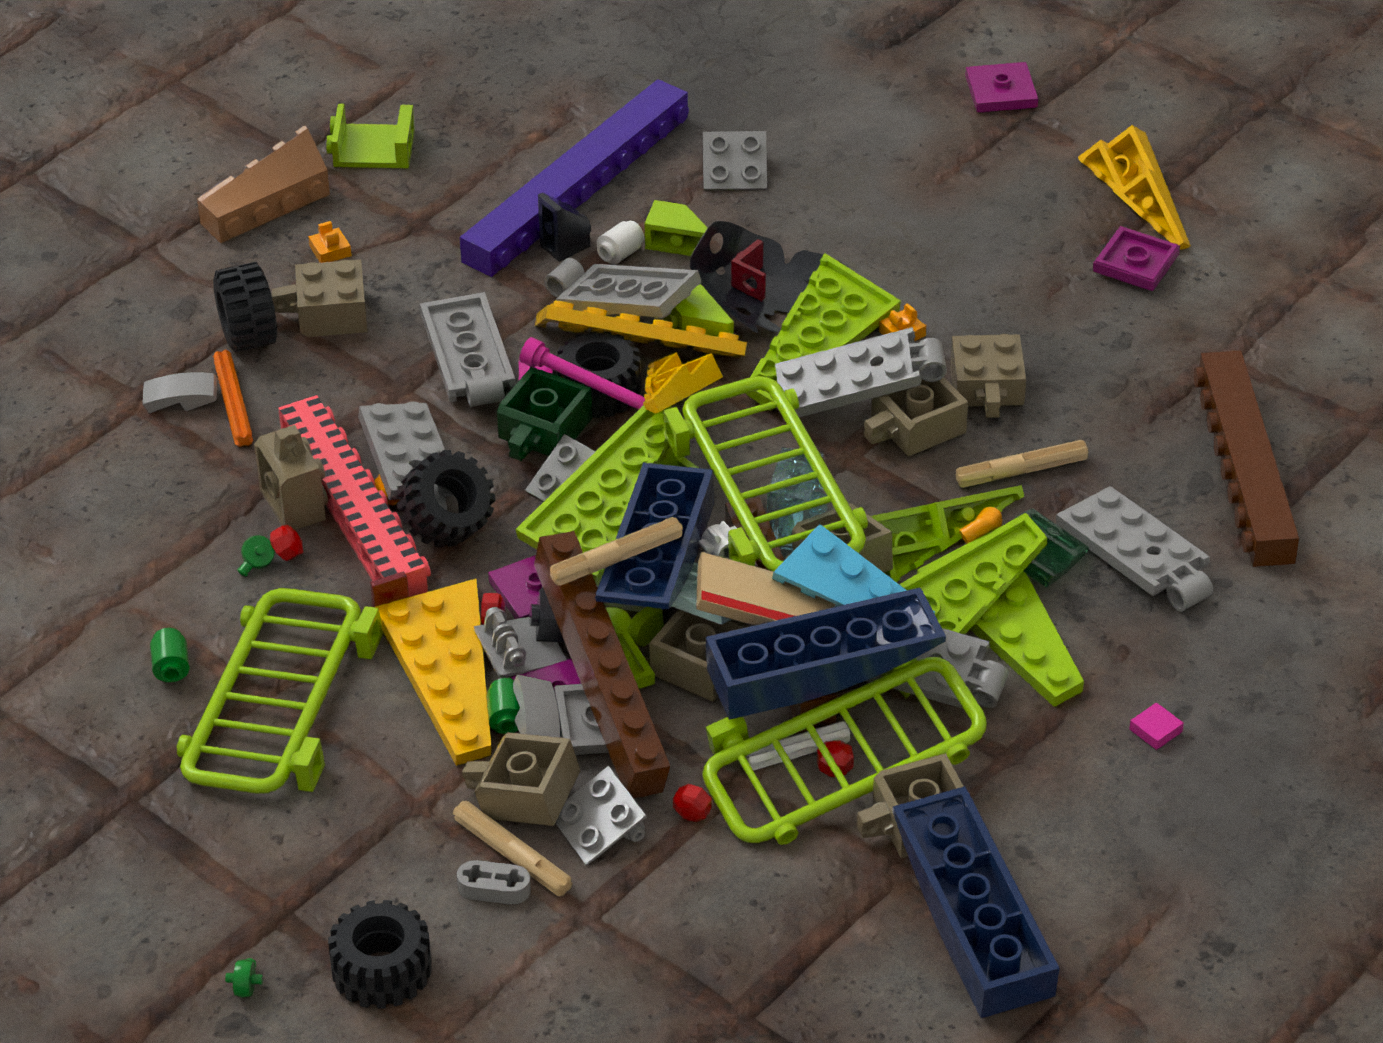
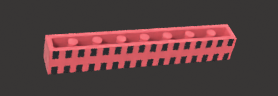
[278,395,431,597]

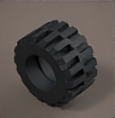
[213,262,277,352]
[556,331,641,418]
[397,450,495,547]
[328,900,432,1009]

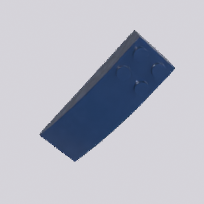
[595,462,714,609]
[706,587,946,720]
[892,786,1060,1018]

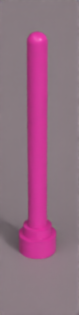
[519,337,646,410]

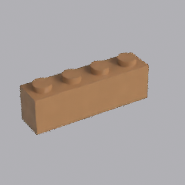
[197,125,330,243]

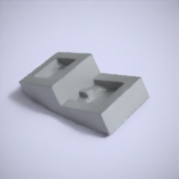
[143,372,217,413]
[513,674,560,738]

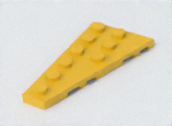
[535,301,747,358]
[375,579,491,766]

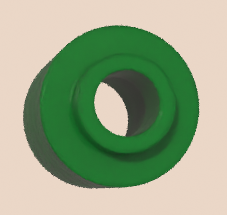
[150,628,190,682]
[486,678,520,734]

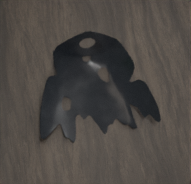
[690,221,849,333]

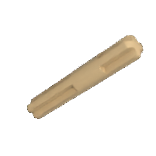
[955,440,1088,488]
[550,517,683,586]
[453,801,572,896]

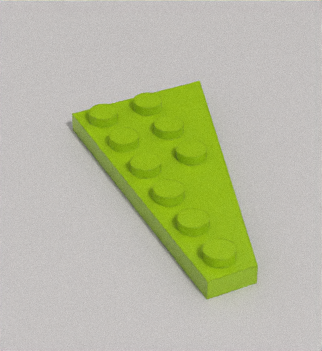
[745,253,901,411]
[515,405,673,586]
[899,513,1047,699]
[917,526,1084,707]

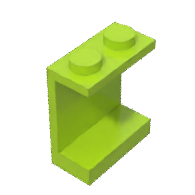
[326,104,415,168]

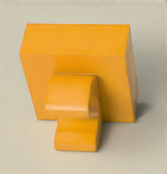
[308,221,352,263]
[879,303,926,342]

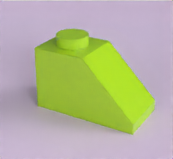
[644,200,708,256]
[664,284,734,337]

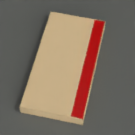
[696,552,835,625]

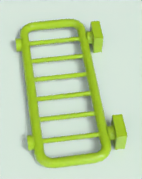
[663,376,868,572]
[177,588,383,794]
[702,657,987,845]

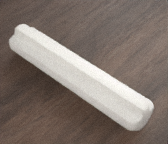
[745,721,850,771]

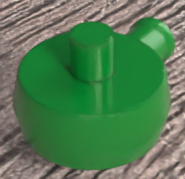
[237,535,275,577]
[225,958,263,998]

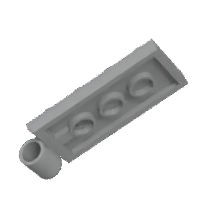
[544,258,702,319]
[420,292,516,407]
[775,327,947,420]
[358,402,454,510]
[1056,486,1213,612]
[866,628,1009,708]

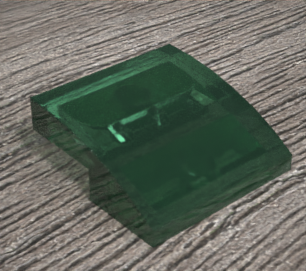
[1016,508,1089,588]

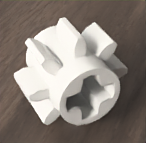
[698,521,736,560]

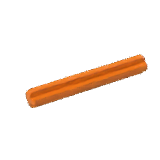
[213,349,253,447]

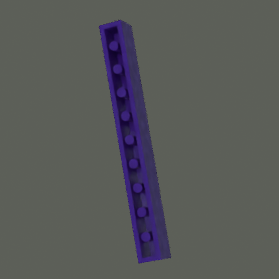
[460,79,689,277]

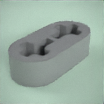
[457,860,531,904]

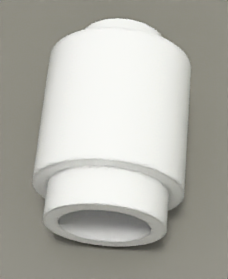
[597,221,644,265]

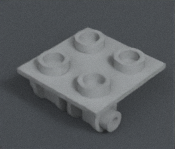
[703,131,767,190]
[525,434,596,501]
[474,607,567,678]
[555,766,647,866]

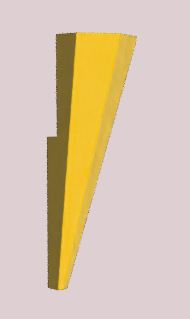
[1078,125,1191,250]
[643,352,723,414]

